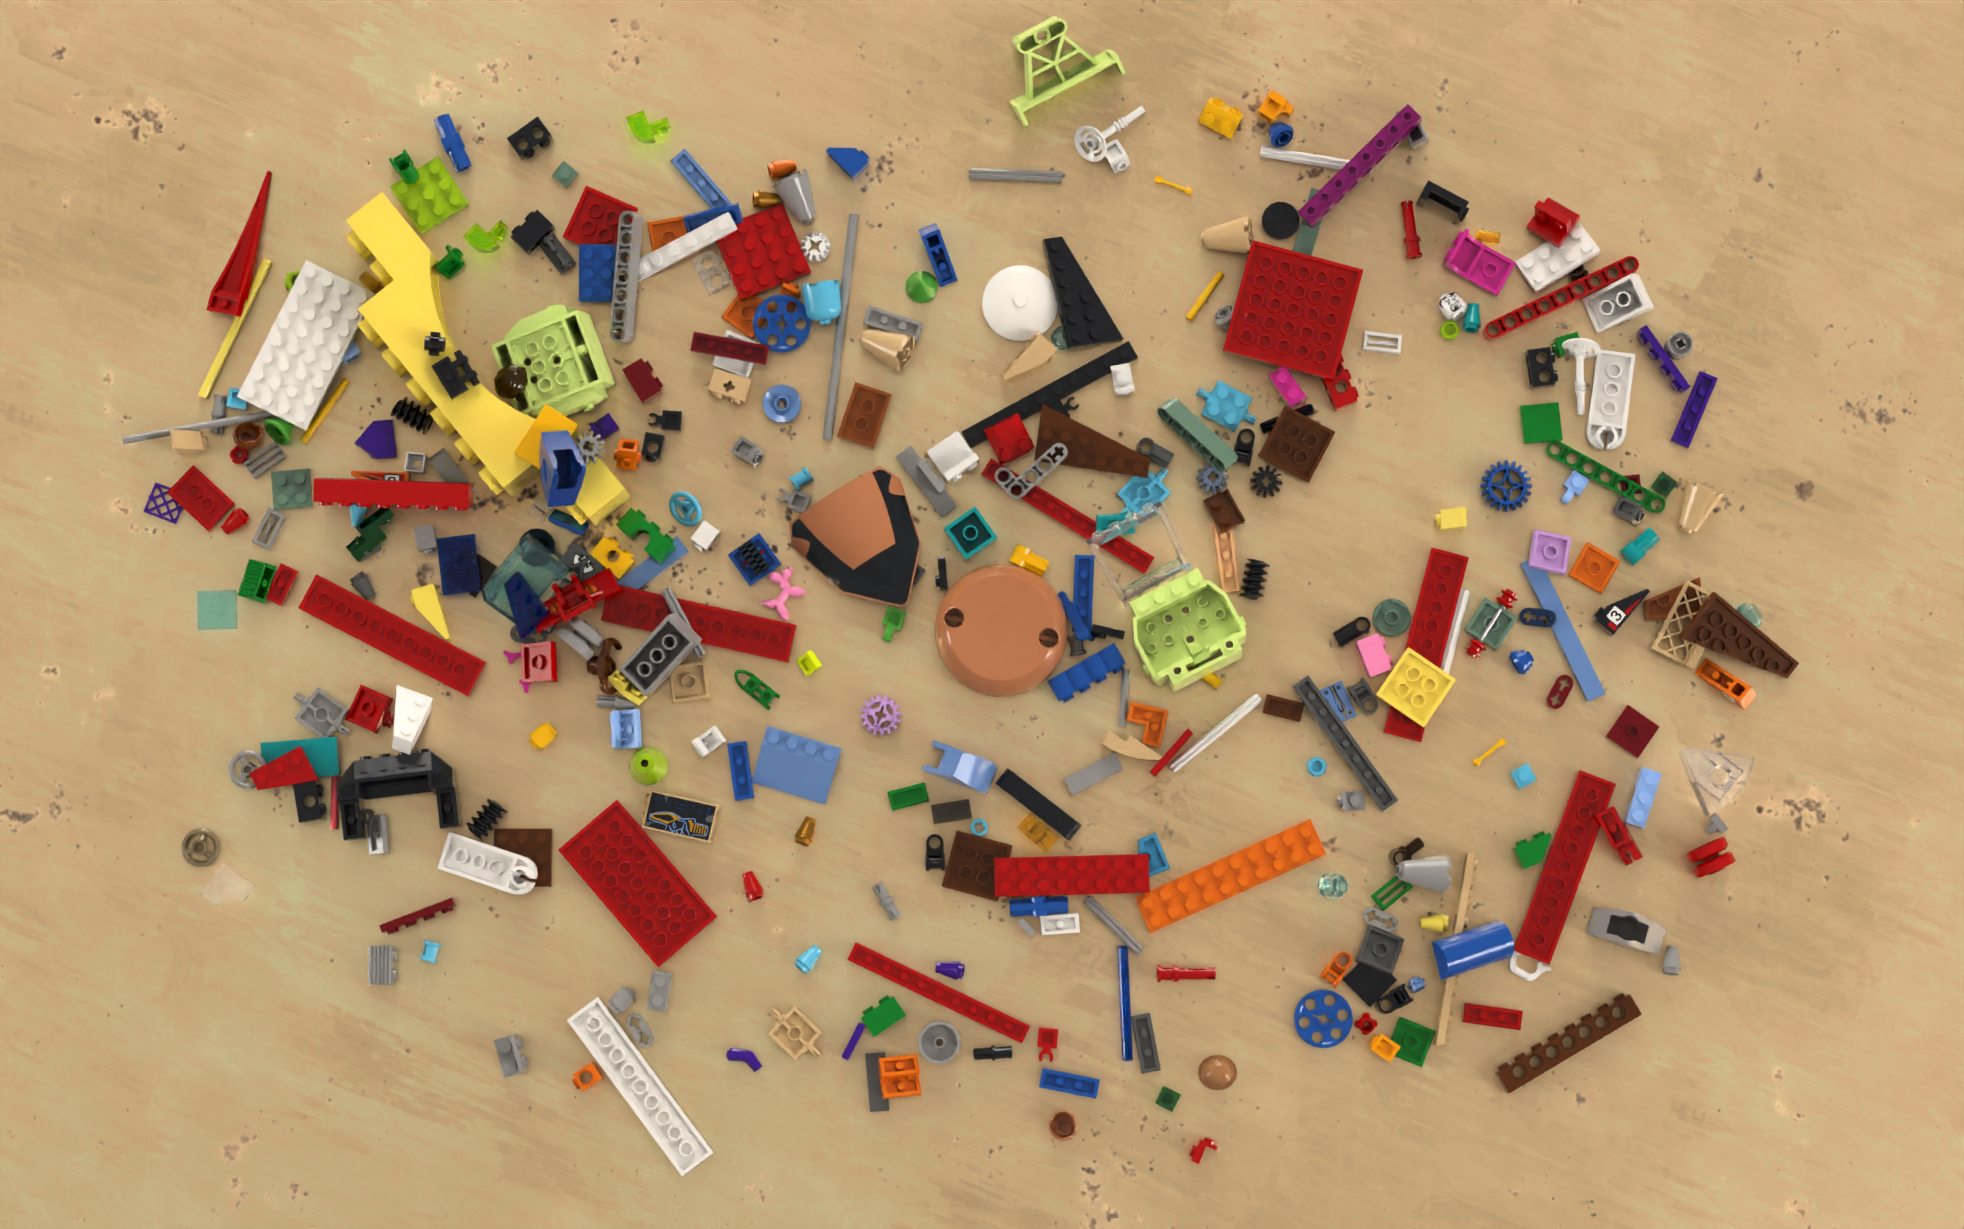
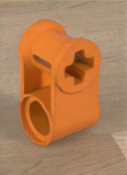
[1319,951,1352,988]

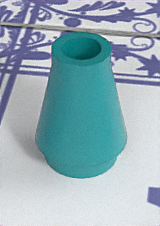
[1462,303,1481,333]

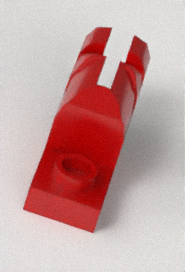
[1596,806,1643,866]

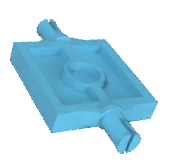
[1196,380,1257,432]
[1117,467,1171,521]

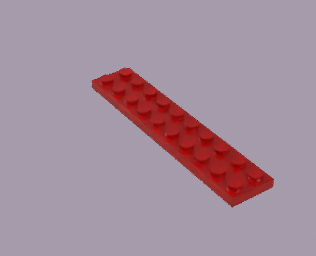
[1383,548,1469,743]
[298,574,487,697]
[601,585,797,662]
[1514,770,1616,964]

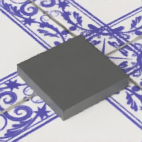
[1355,925,1404,975]

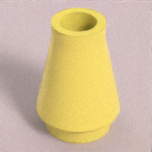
[1421,913,1449,933]

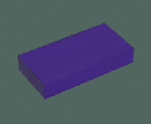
[842,1023,866,1060]

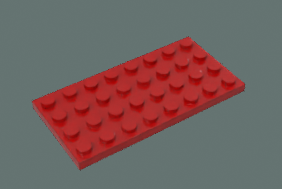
[558,800,717,967]

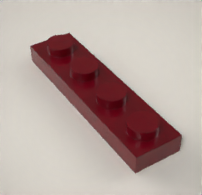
[690,332,769,366]
[379,898,457,935]

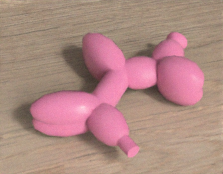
[761,566,805,620]

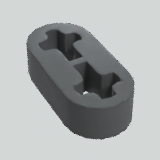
[510,625,547,644]

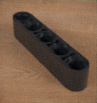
[996,768,1082,841]

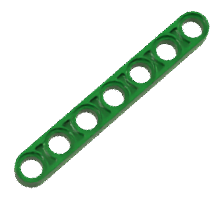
[1546,440,1665,514]

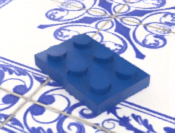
[579,244,617,302]

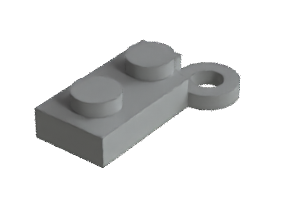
[363,809,389,855]

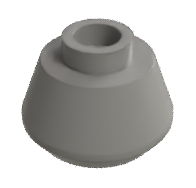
[1214,305,1235,330]

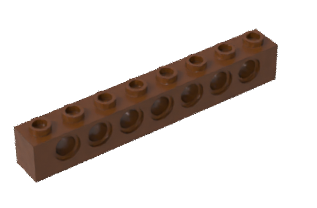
[1495,993,1642,1093]

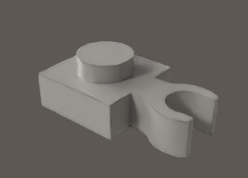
[776,488,811,513]

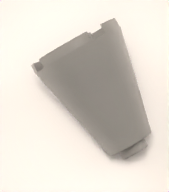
[772,169,816,224]
[1395,855,1452,893]

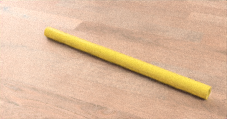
[198,258,272,399]

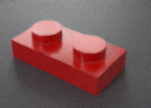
[266,563,299,606]

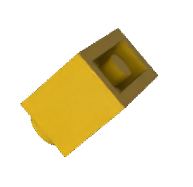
[589,536,635,579]

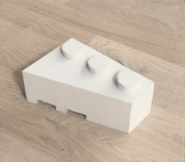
[392,685,433,755]

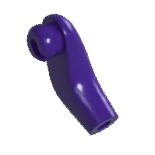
[726,1048,762,1072]

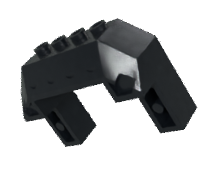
[337,749,462,841]

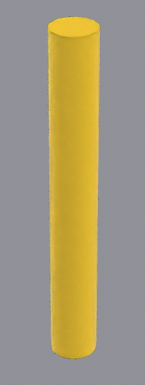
[1186,271,1225,321]

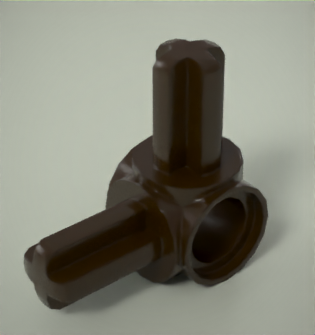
[1388,837,1424,868]

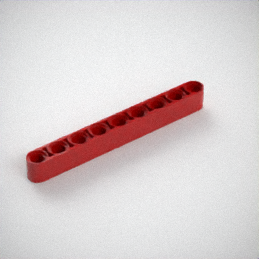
[1483,256,1639,341]

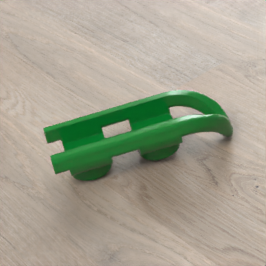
[734,670,780,710]

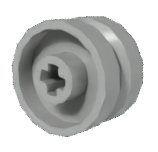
[556,616,605,661]
[918,1021,961,1064]

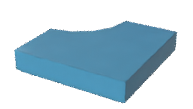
[1137,833,1170,877]

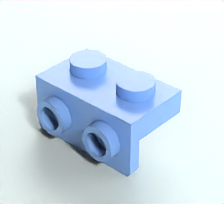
[609,709,642,750]

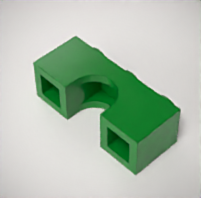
[616,508,676,565]

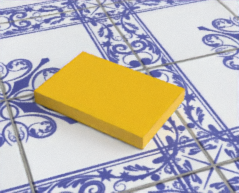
[514,404,579,469]

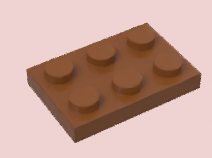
[837,382,892,449]

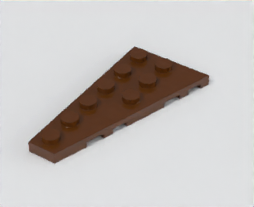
[1034,404,1151,478]
[1678,592,1799,678]

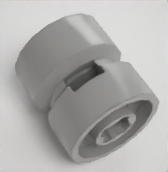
[1664,331,1693,360]

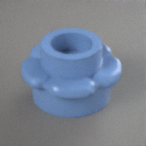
[1407,976,1426,993]

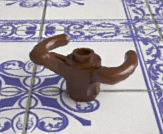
[586,638,622,695]

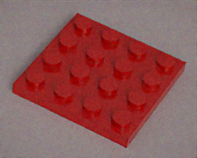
[716,203,811,301]

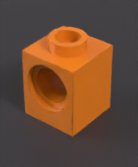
[572,1062,604,1091]

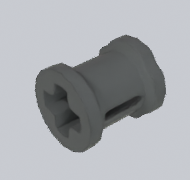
[1067,635,1087,656]

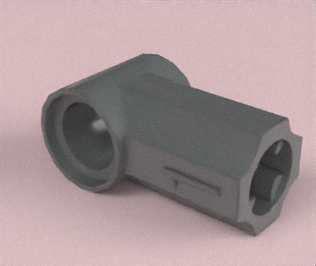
[1136,438,1174,468]

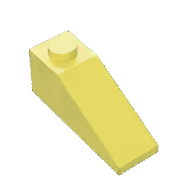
[410,583,452,641]

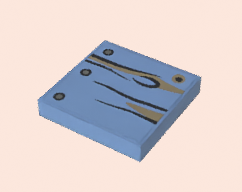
[1319,681,1357,731]

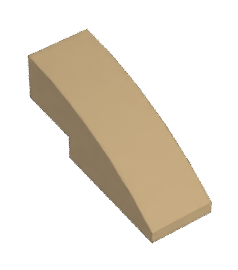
[1101,731,1162,761]

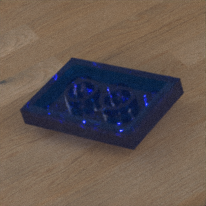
[436,534,482,596]

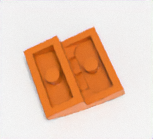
[878,1054,922,1100]

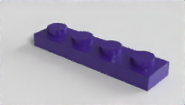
[1637,325,1690,394]

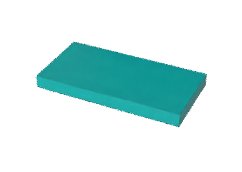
[260,736,341,777]

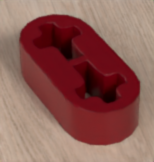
[1546,675,1573,709]

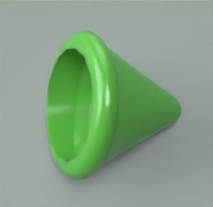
[906,271,938,303]
[264,417,294,445]

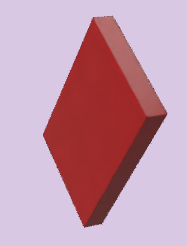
[167,465,236,532]

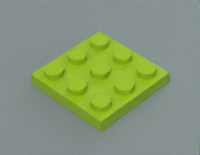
[390,156,469,235]

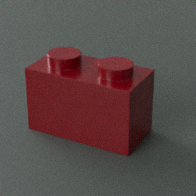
[622,358,663,405]

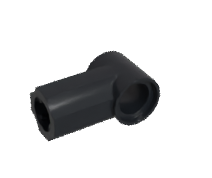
[1333,617,1371,647]

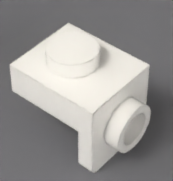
[692,725,726,757]

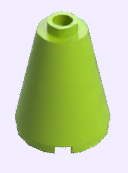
[629,747,667,785]

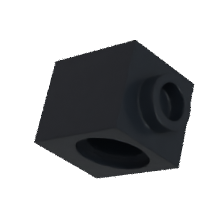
[641,432,666,462]

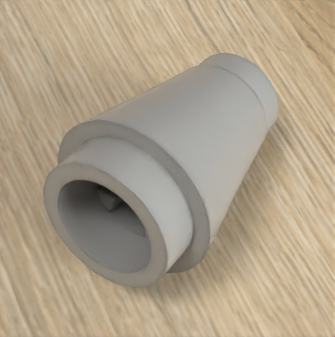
[1662,946,1681,975]

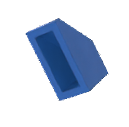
[826,148,869,180]

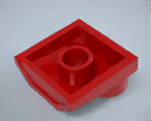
[983,413,1034,464]

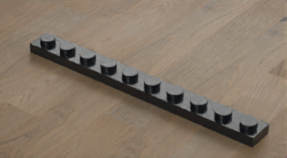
[962,341,1138,449]

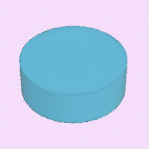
[1307,757,1327,777]

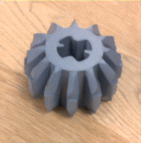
[1196,464,1229,495]

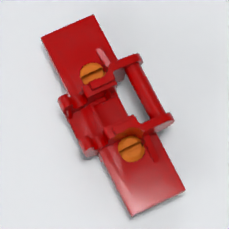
[527,568,620,633]

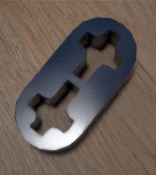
[1519,607,1557,627]

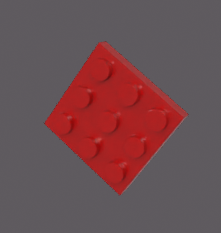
[563,186,639,245]

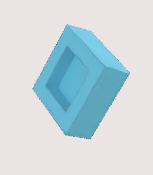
[226,387,248,410]
[1510,763,1537,789]

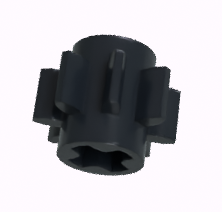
[424,332,446,356]

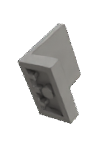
[494,1034,529,1078]

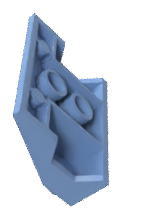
[752,726,842,805]

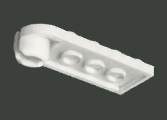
[1586,349,1636,451]
[437,832,538,895]

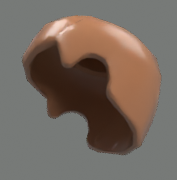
[1049,1110,1078,1141]

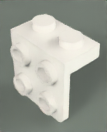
[928,432,979,483]

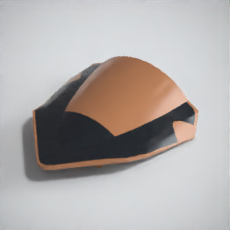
[789,466,921,607]

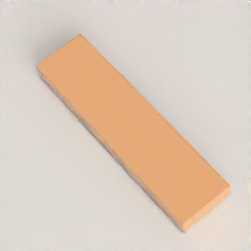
[1212,521,1241,594]

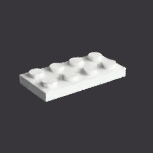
[1515,222,1600,293]

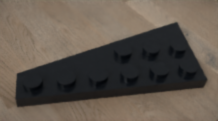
[1042,236,1124,350]

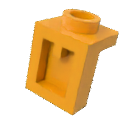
[1369,1033,1400,1063]

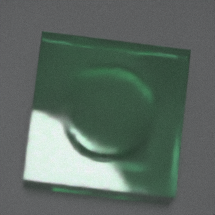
[1650,471,1678,499]
[1155,1086,1181,1112]

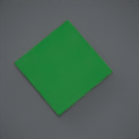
[1520,402,1563,444]
[1390,1017,1436,1067]

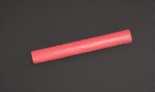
[330,775,339,829]

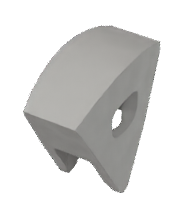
[1587,908,1666,954]

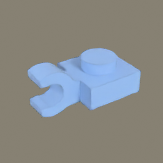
[1560,470,1590,505]

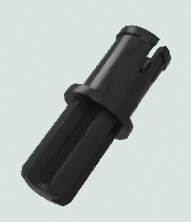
[973,1045,1012,1061]

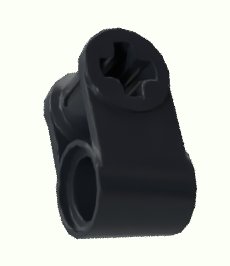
[1233,429,1255,467]
[925,834,945,871]
[1375,983,1414,1014]

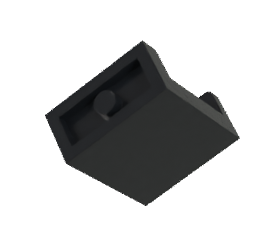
[1416,180,1470,225]

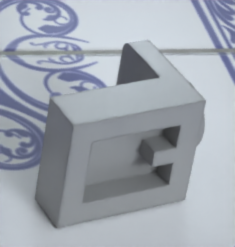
[731,436,765,467]
[1337,790,1365,812]

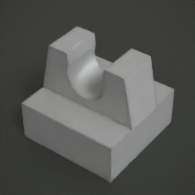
[1706,813,1728,835]

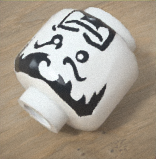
[1438,292,1467,321]

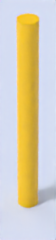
[299,378,350,444]

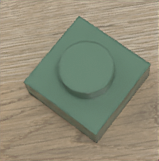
[552,161,579,188]

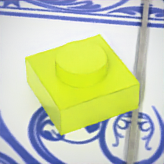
[796,650,822,676]

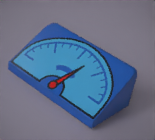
[548,509,589,537]

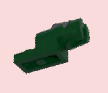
[346,507,394,562]

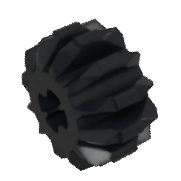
[1250,465,1283,498]

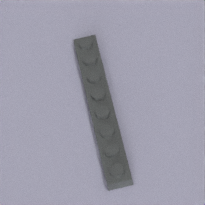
[1292,675,1398,812]

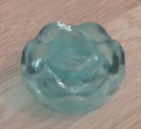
[1051,326,1068,350]

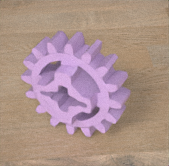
[860,694,902,736]

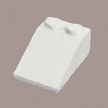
[1582,273,1654,333]

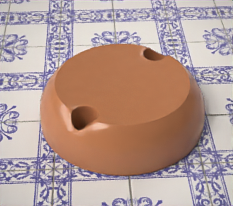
[935,564,1068,697]

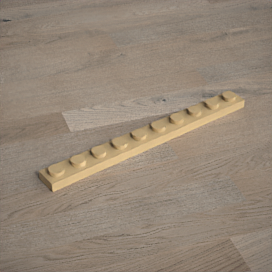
[1434,853,1478,1046]

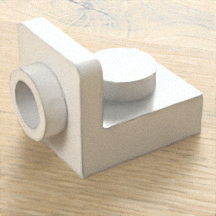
[1101,139,1130,173]
[1110,363,1135,395]

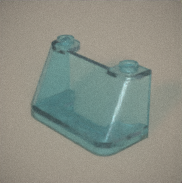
[482,533,568,627]

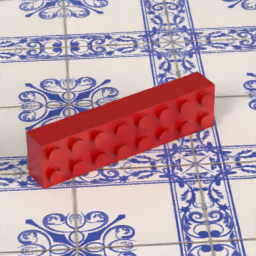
[313,478,473,511]

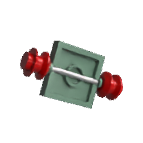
[1464,589,1518,659]

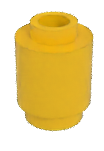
[529,722,557,750]

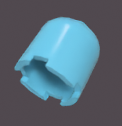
[801,280,842,325]

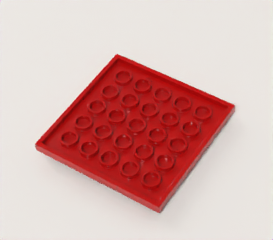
[1223,240,1363,381]

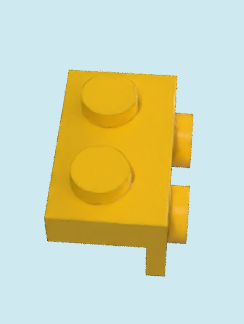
[1198,97,1244,139]

